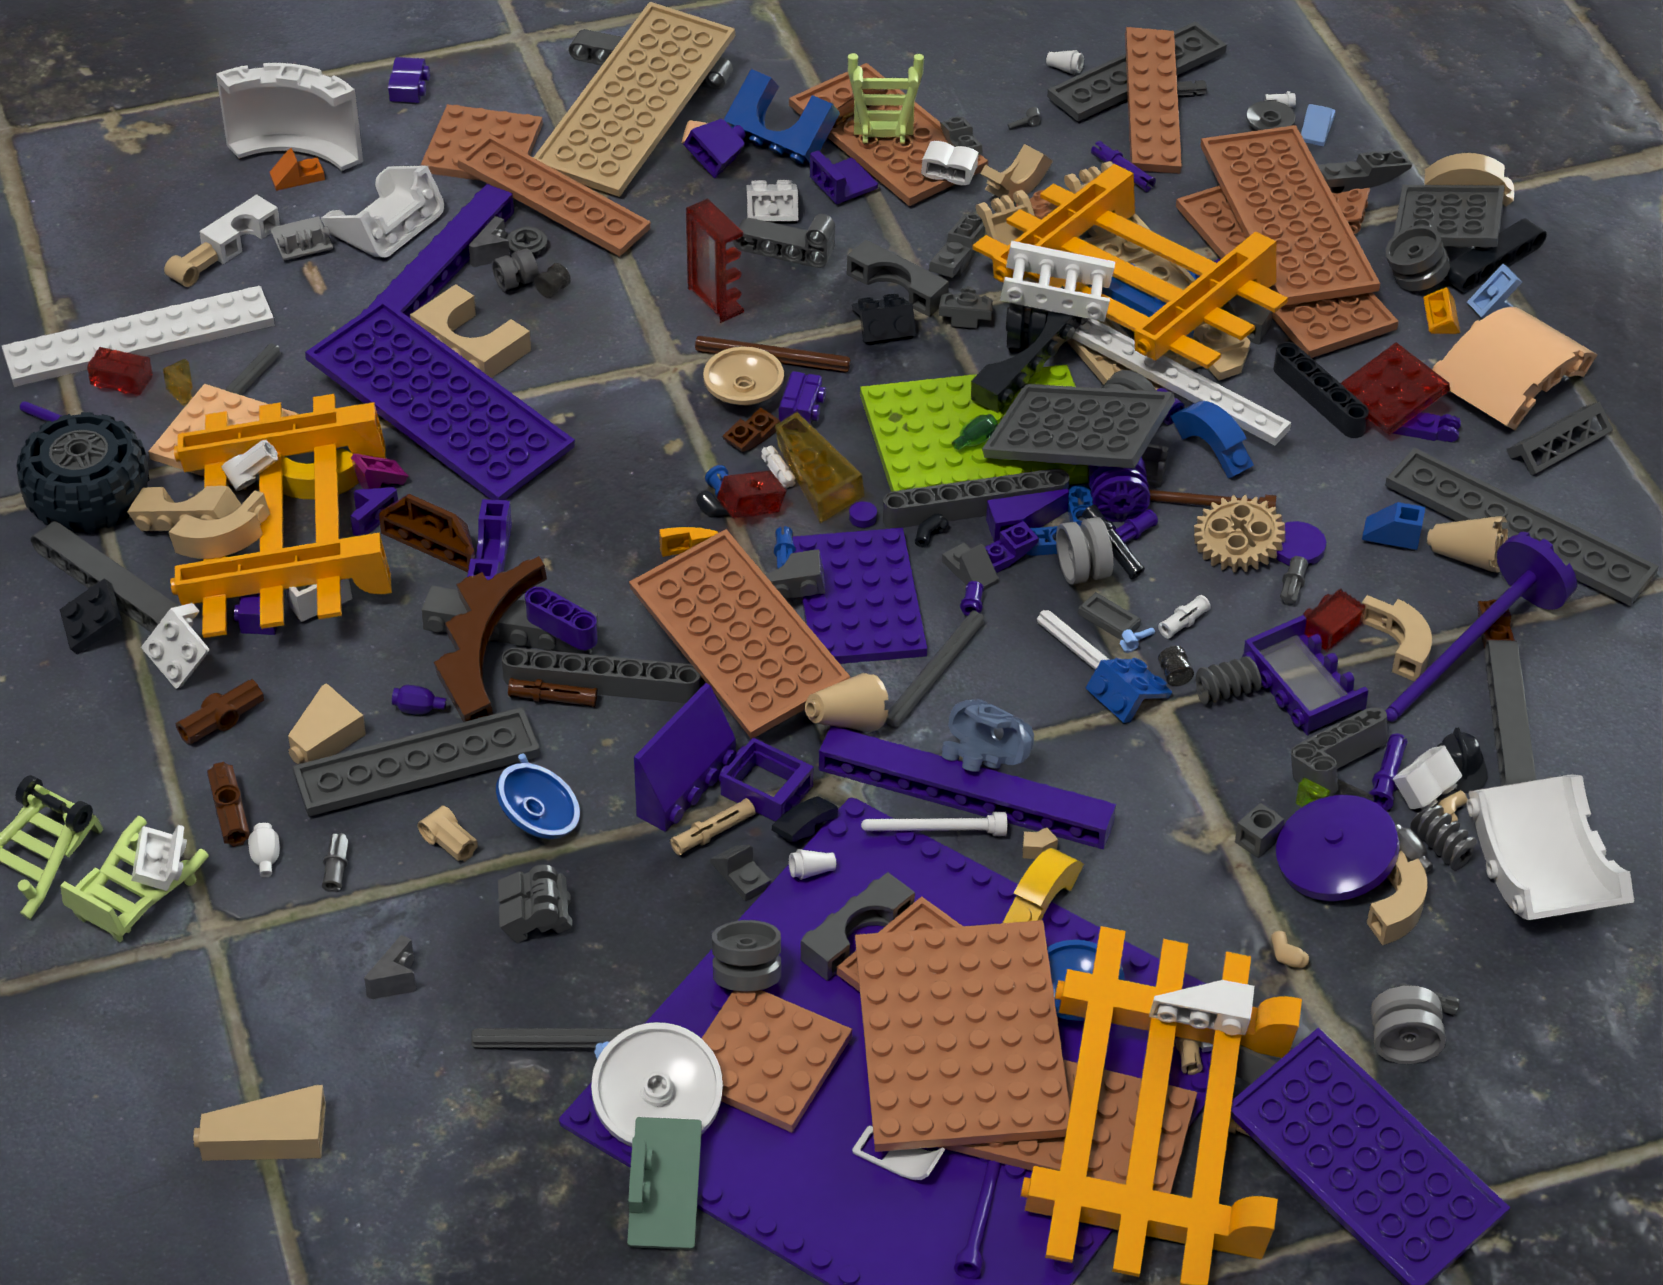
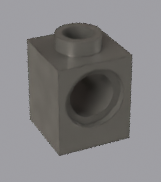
[1235,803,1284,858]

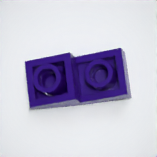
[985,521,1039,573]

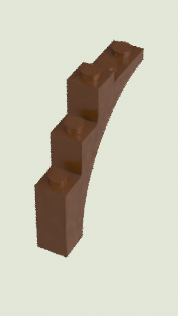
[434,556,547,722]

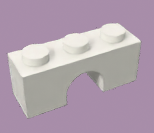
[199,195,280,264]

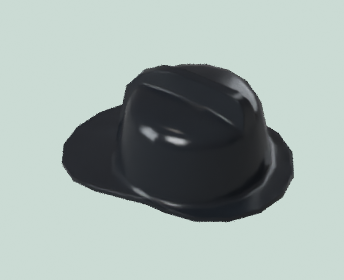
[1437,727,1487,793]

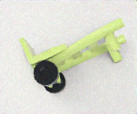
[0,775,103,920]

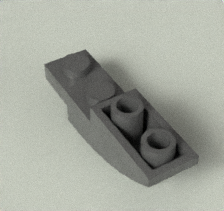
[1317,150,1412,193]
[929,213,986,278]

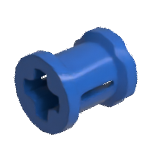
[705,465,739,501]

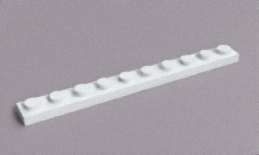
[1072,319,1291,446]

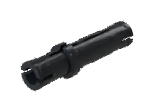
[1082,504,1145,579]

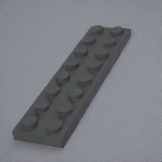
[1047,21,1227,121]
[293,707,540,817]

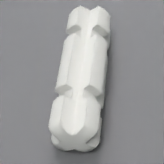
[761,446,795,489]

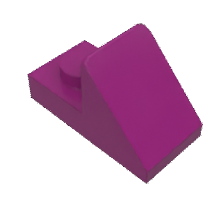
[351,453,408,489]

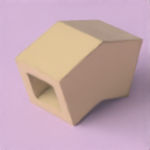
[1023,827,1058,859]

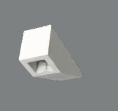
[1149,980,1255,1035]

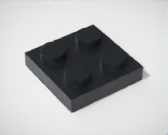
[59,578,123,654]

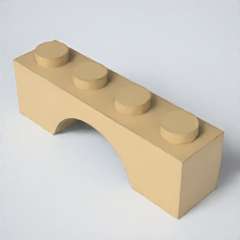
[127,486,241,531]

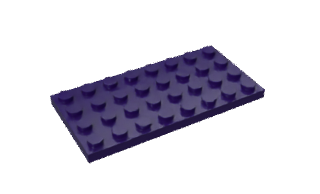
[1230,1027,1511,1285]

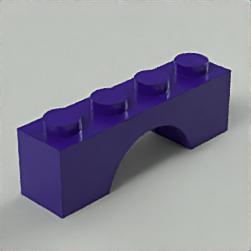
[467,499,512,581]

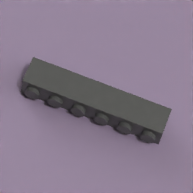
[422,586,599,655]

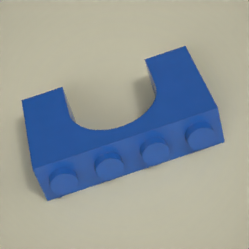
[724,69,840,164]

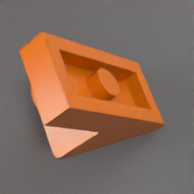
[270,148,325,191]

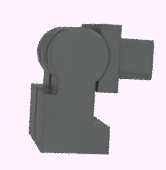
[498,865,572,943]

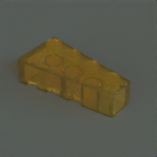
[775,412,865,523]

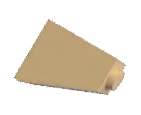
[288,683,366,764]

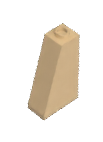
[193,1085,326,1161]

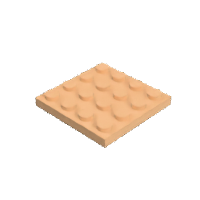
[148,384,298,490]

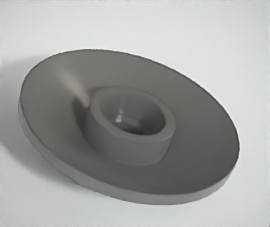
[1246,100,1296,130]

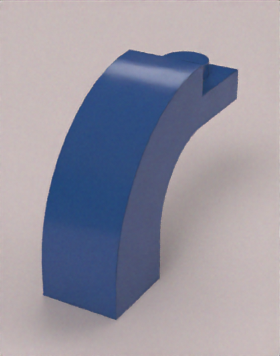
[1171,401,1254,479]

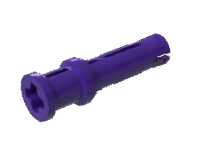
[1367,733,1408,810]

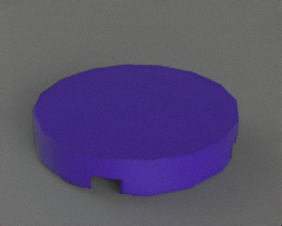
[1276,521,1327,566]

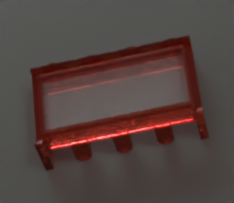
[686,198,744,323]

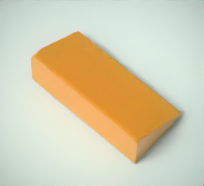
[1423,287,1461,334]

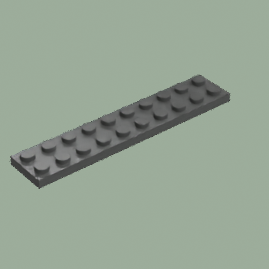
[1385,448,1659,606]

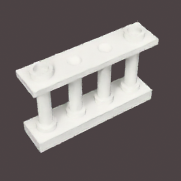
[1000,241,1115,322]

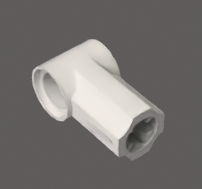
[221,440,278,491]

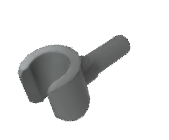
[1008,107,1041,130]

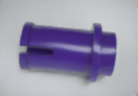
[960,581,984,616]

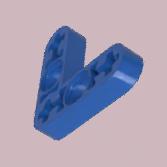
[1026,486,1092,556]

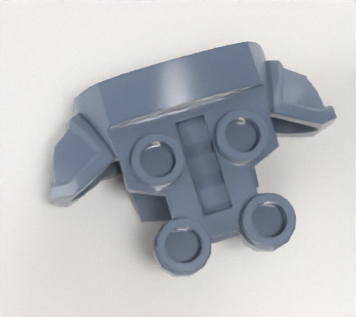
[941,699,1034,771]

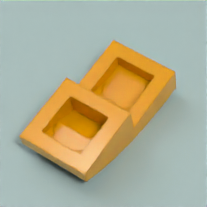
[659,527,718,557]

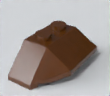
[379,494,475,572]

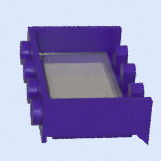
[1242,615,1369,736]

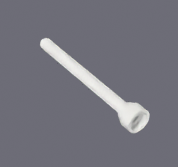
[861,812,1007,836]

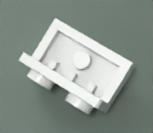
[131,825,187,891]

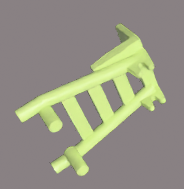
[848,53,924,144]
[60,816,209,942]

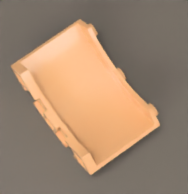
[1430,307,1598,430]

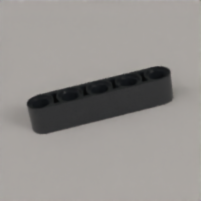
[1444,218,1547,293]
[1273,342,1369,438]

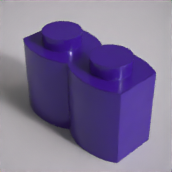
[388,57,430,103]

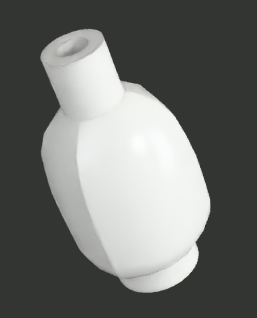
[248,823,280,877]

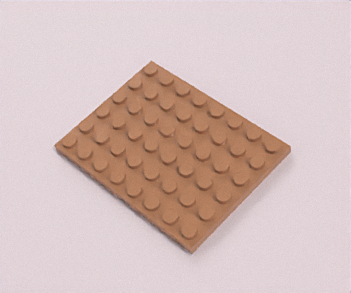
[855,920,1070,1152]

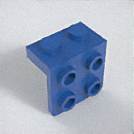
[1085,658,1172,723]

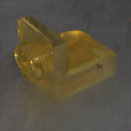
[163,359,193,406]

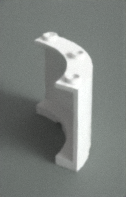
[216,63,363,171]
[1467,774,1634,920]

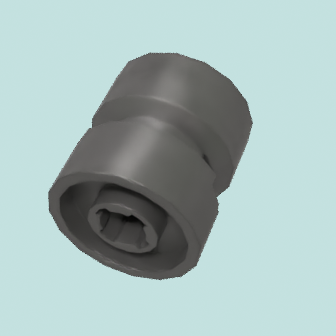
[492,248,539,291]

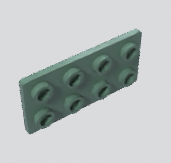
[627,1117,702,1250]

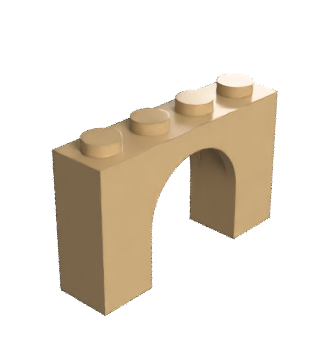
[410,284,531,378]

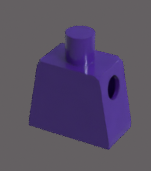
[683,119,745,178]

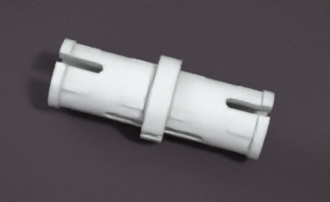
[1158,595,1211,639]

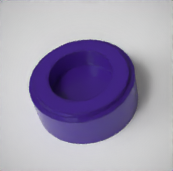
[849,501,877,528]

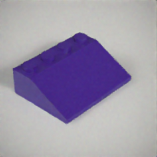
[634,683,737,832]

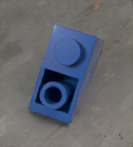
[1362,502,1426,550]

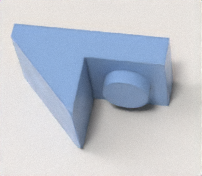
[1301,104,1335,146]
[1467,264,1522,318]

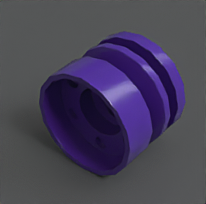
[1087,457,1150,522]

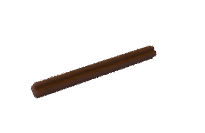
[695,336,851,372]

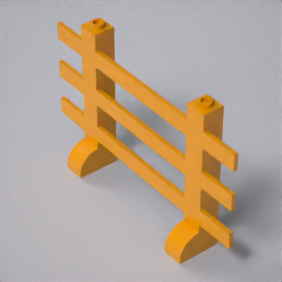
[972,164,1288,369]
[170,394,392,638]
[1020,926,1302,1285]

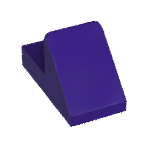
[350,487,398,536]

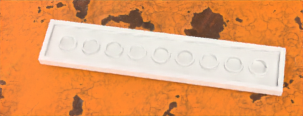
[2,286,275,387]

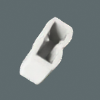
[921,141,979,185]
[1393,745,1462,810]

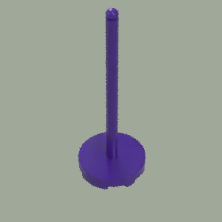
[1385,531,1577,722]

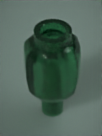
[952,414,998,450]

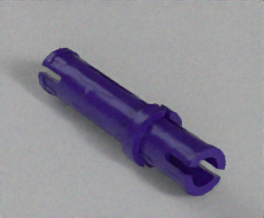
[1091,141,1156,192]

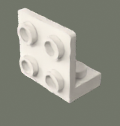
[746,180,798,221]
[141,603,209,689]

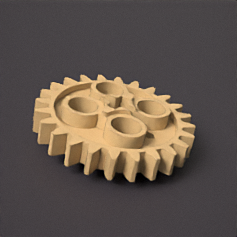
[1194,495,1285,572]

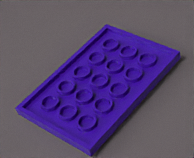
[793,528,927,664]

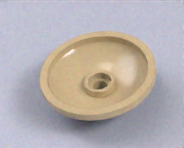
[703,347,784,405]

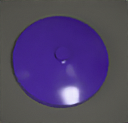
[1276,795,1400,901]

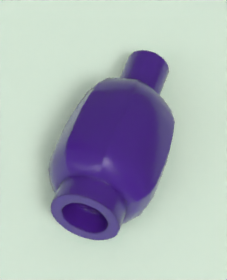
[392,685,447,714]

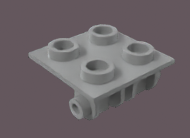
[270,216,333,261]

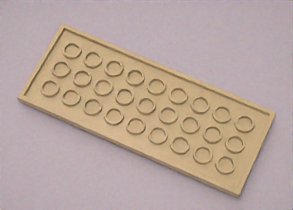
[533,2,736,197]

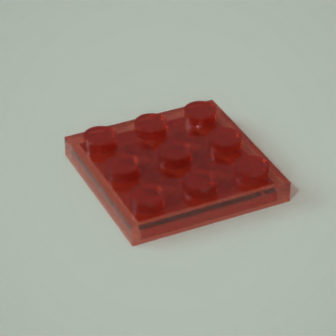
[1341,342,1451,435]

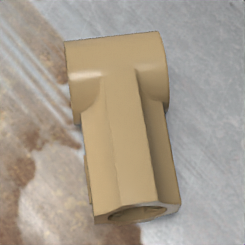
[164,242,218,287]
[417,806,478,862]

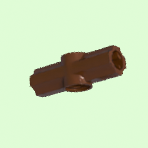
[175,679,264,745]
[207,762,250,847]

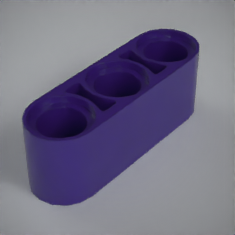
[525,587,598,650]

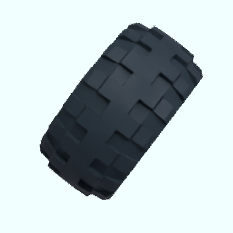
[17,412,150,533]

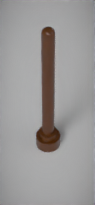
[1149,490,1277,509]

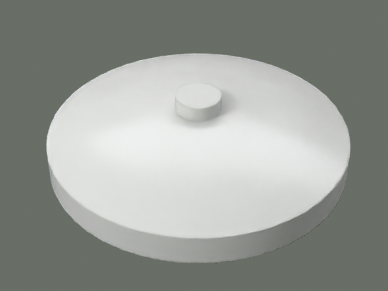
[591,1022,723,1147]

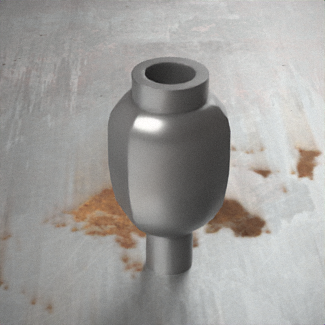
[1395,824,1433,873]

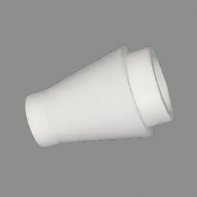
[1046,50,1084,74]
[789,849,836,880]

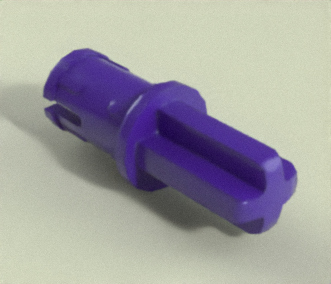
[1115,509,1158,543]

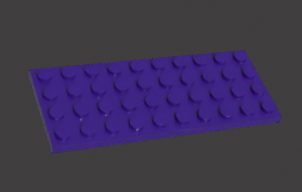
[305,299,575,500]

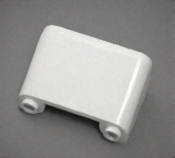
[321,166,444,258]

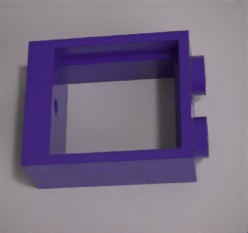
[719,737,814,822]

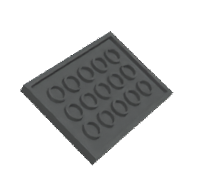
[982,384,1175,468]

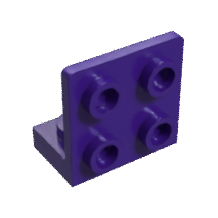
[810,150,878,204]

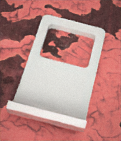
[852,1126,945,1180]

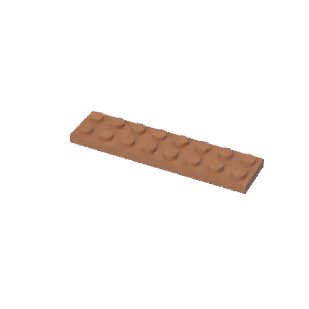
[1125,27,1182,174]
[458,134,651,256]

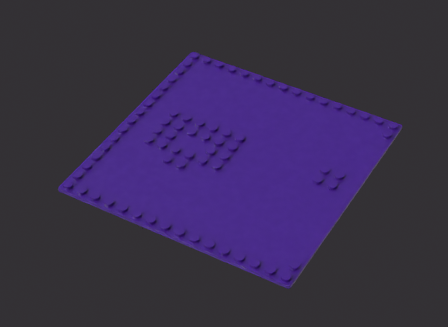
[559,797,1212,1285]

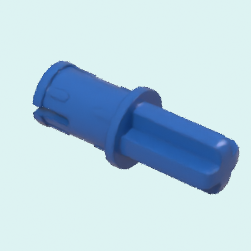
[774,526,796,569]

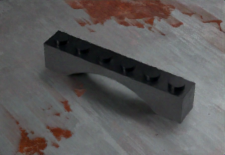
[971,285,1088,413]

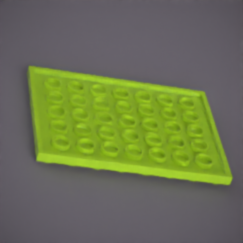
[860,364,1089,492]

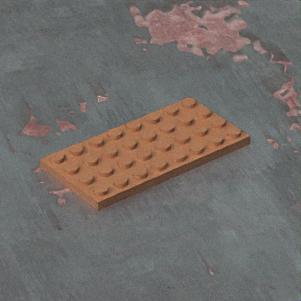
[789,63,988,206]
[629,529,850,739]
[939,1060,1197,1194]

